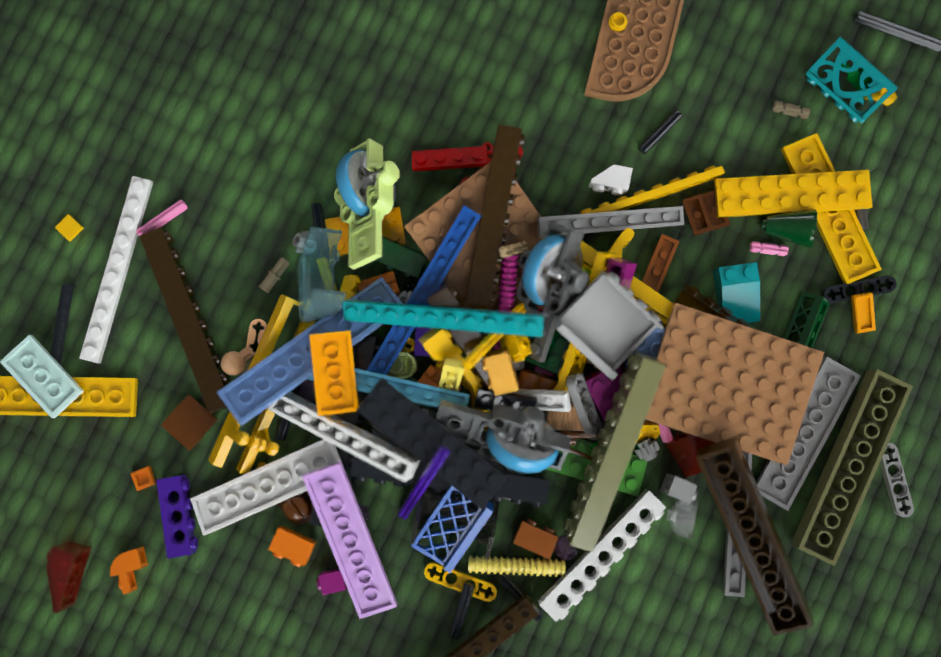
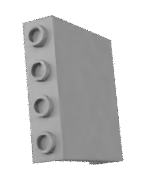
[552,271,663,381]

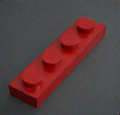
[412,146,488,172]

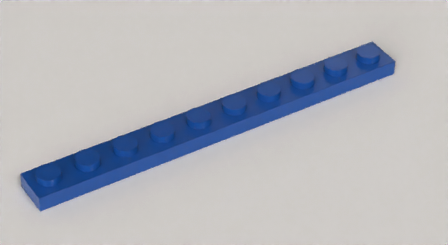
[366,206,481,375]

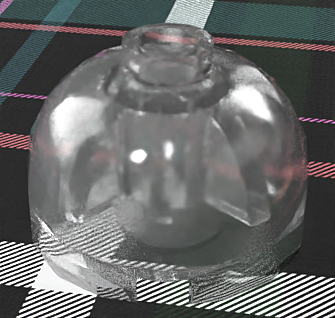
[667,500,698,539]

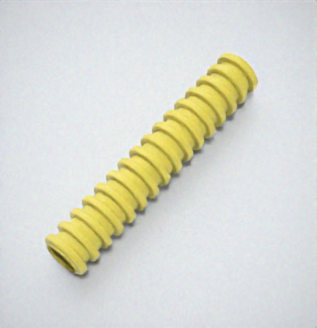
[468,555,566,577]

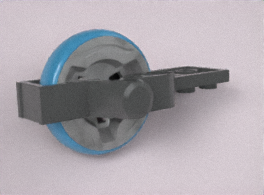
[517,223,589,362]
[435,400,571,474]

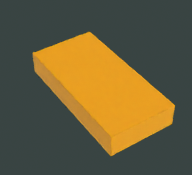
[851,292,876,334]

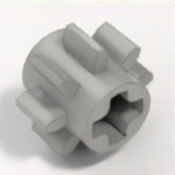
[292,231,317,255]
[634,438,660,462]

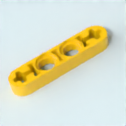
[424,562,497,602]

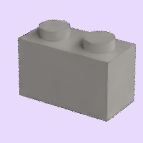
[660,473,698,504]

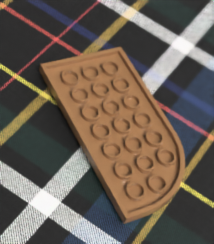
[584,0,684,101]

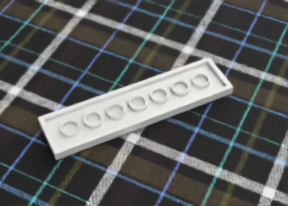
[190,439,346,536]

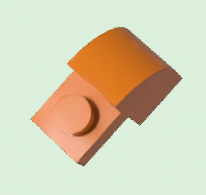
[110,546,148,594]

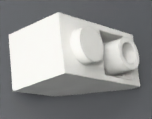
[589,165,633,196]

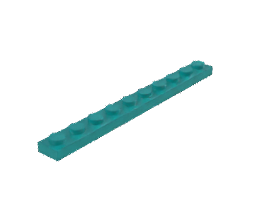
[343,299,544,337]

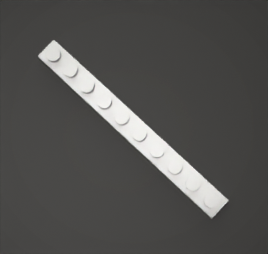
[79,176,153,364]

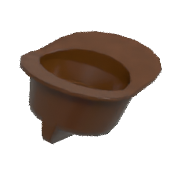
[277,491,314,524]

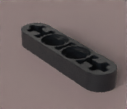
[821,276,897,304]

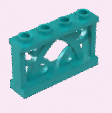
[805,36,898,123]

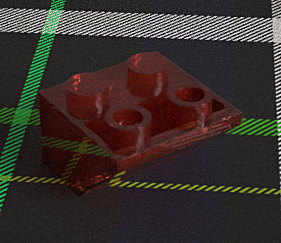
[666,432,714,478]

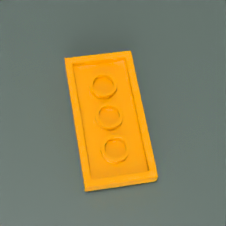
[325,207,406,257]
[309,331,358,416]

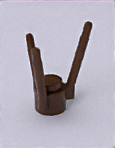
[559,430,598,460]

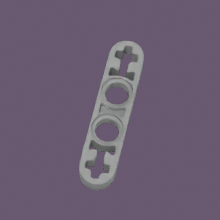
[566,374,603,440]
[880,443,914,517]

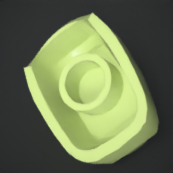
[386,352,418,379]

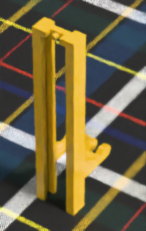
[580,228,673,326]
[208,295,319,475]

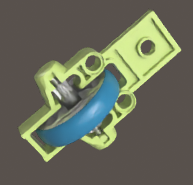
[334,138,400,269]

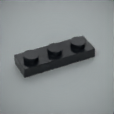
[474,386,537,411]

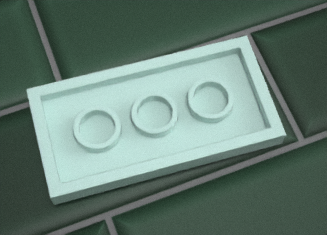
[0,335,84,418]

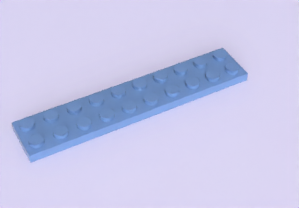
[217,277,403,426]

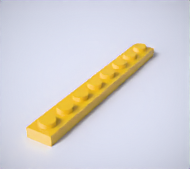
[580,165,725,214]

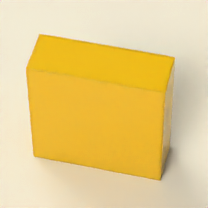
[55,214,84,241]

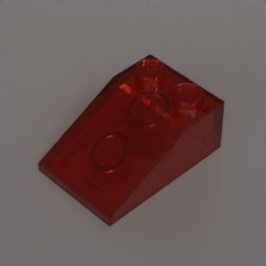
[46,541,92,613]

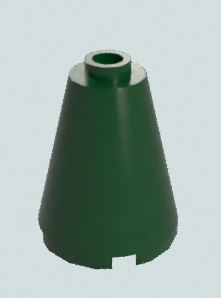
[761,209,817,248]

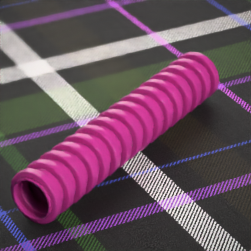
[494,255,519,350]

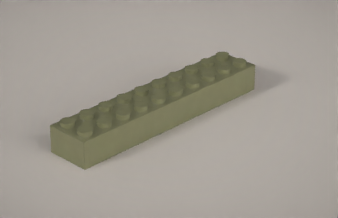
[563,350,666,552]
[790,369,913,566]

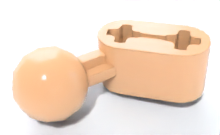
[221,319,267,376]

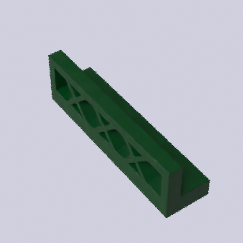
[784,292,830,348]

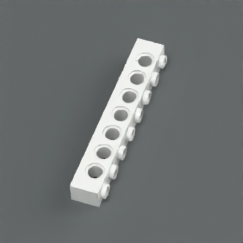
[268,391,420,482]
[538,489,666,622]

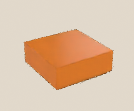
[130,465,157,491]

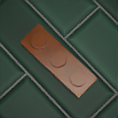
[641,234,679,292]

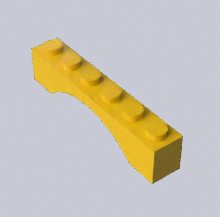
[418,328,491,431]

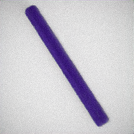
[398,446,449,520]

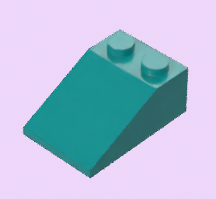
[713,262,760,323]

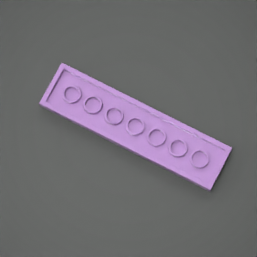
[302,461,397,619]

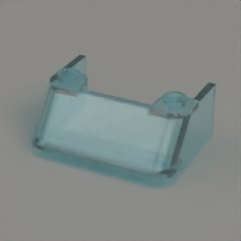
[298,227,346,322]

